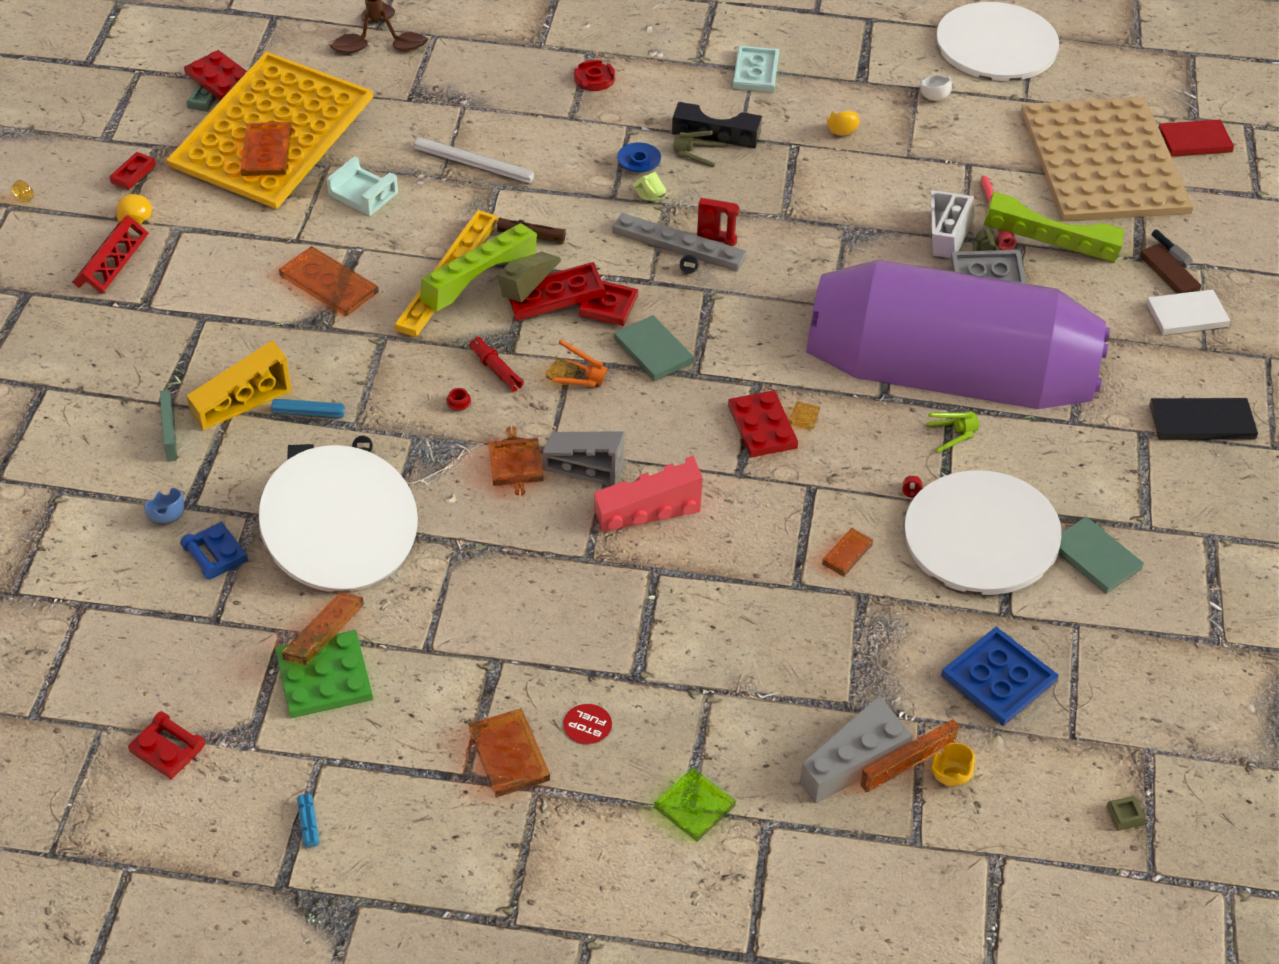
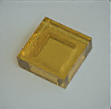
[546,357,579,387]
[790,401,820,429]

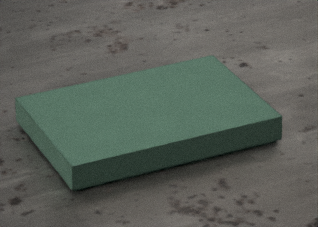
[614,315,694,381]
[1058,516,1144,594]

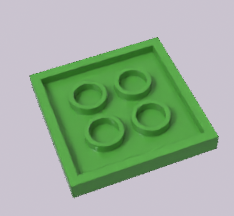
[275,630,373,718]

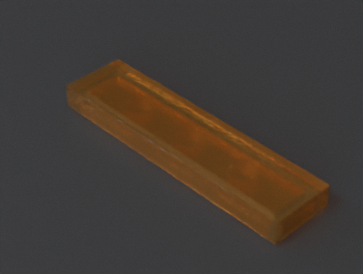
[281,592,364,665]
[860,719,959,793]

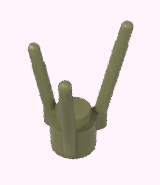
[674,131,727,167]
[973,228,999,251]

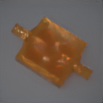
[488,426,544,496]

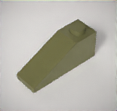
[497,252,561,303]

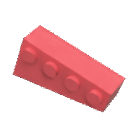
[594,455,703,532]

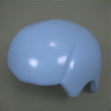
[144,488,185,524]

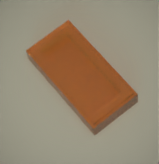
[822,528,873,577]

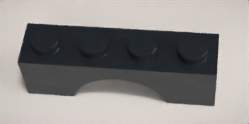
[672,102,762,148]

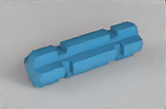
[297,793,320,848]

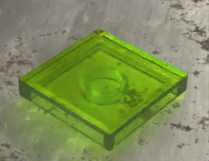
[654,767,736,842]

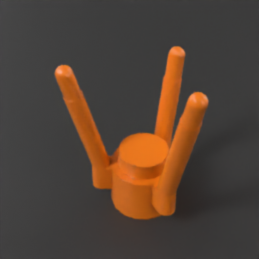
[552,340,608,388]

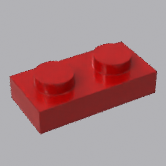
[109,152,156,190]

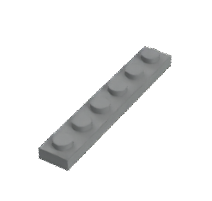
[612,213,746,272]

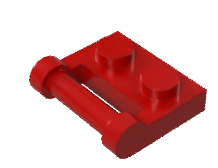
[697,198,739,246]
[128,711,206,780]

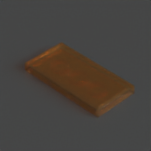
[279,246,379,316]

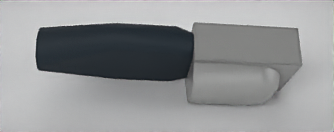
[1151,229,1193,266]

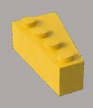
[186,340,292,430]

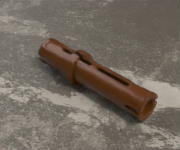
[497,217,566,243]

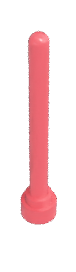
[980,176,1017,250]

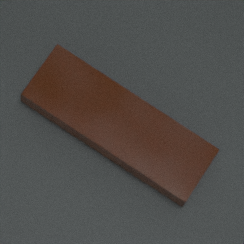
[1140,244,1201,294]

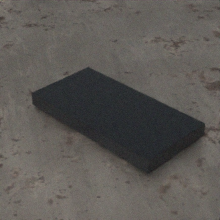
[1149,398,1258,440]

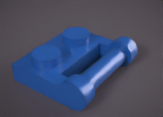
[180,521,248,579]

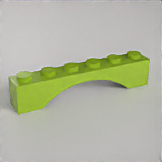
[984,191,1125,263]
[420,223,537,312]

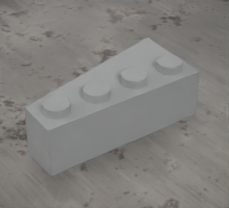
[800,696,913,803]

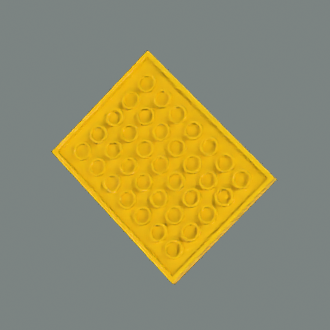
[166,51,374,209]

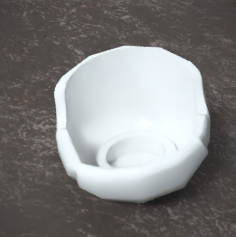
[920,74,952,101]

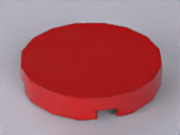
[574,60,615,91]

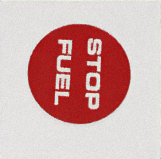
[563,704,612,744]

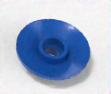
[617,142,661,172]

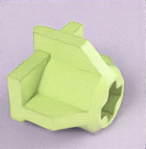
[633,172,667,202]

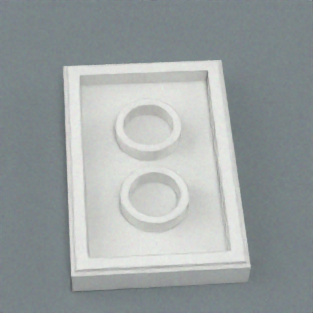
[1146,289,1230,335]

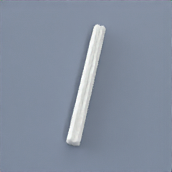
[414,137,534,183]

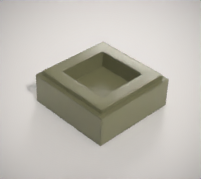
[1106,796,1146,831]

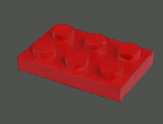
[184,50,247,101]
[728,390,798,458]

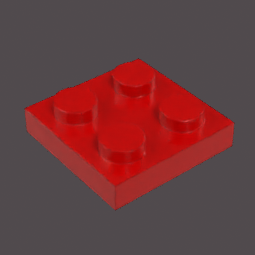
[579,281,638,326]

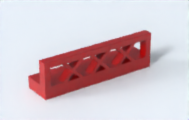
[72,215,149,294]

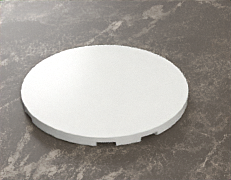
[936,2,1059,81]
[259,445,418,592]
[904,470,1061,595]

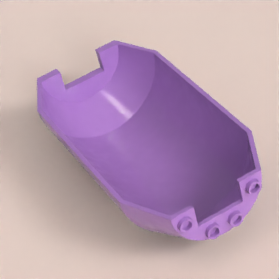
[806,259,1110,409]

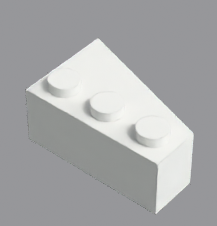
[931,190,975,258]

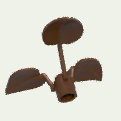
[329,0,428,53]

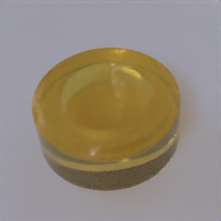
[11,180,35,202]

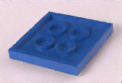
[941,626,1059,726]

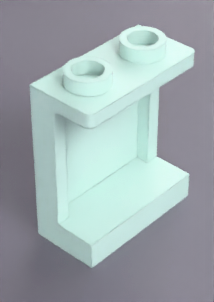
[327,156,398,216]

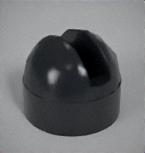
[679,255,699,274]
[352,435,373,452]

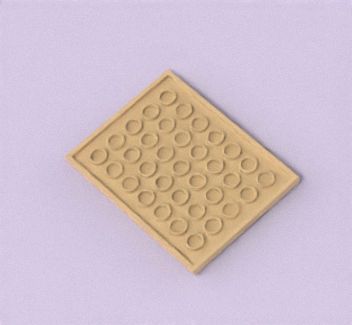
[1021,97,1194,221]

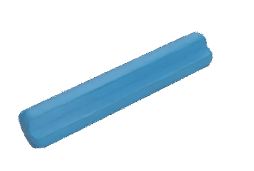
[271,398,345,418]

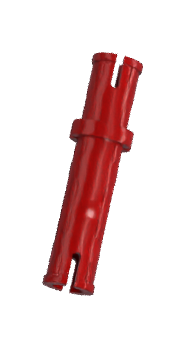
[469,337,524,392]

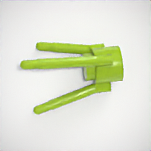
[926,411,979,453]

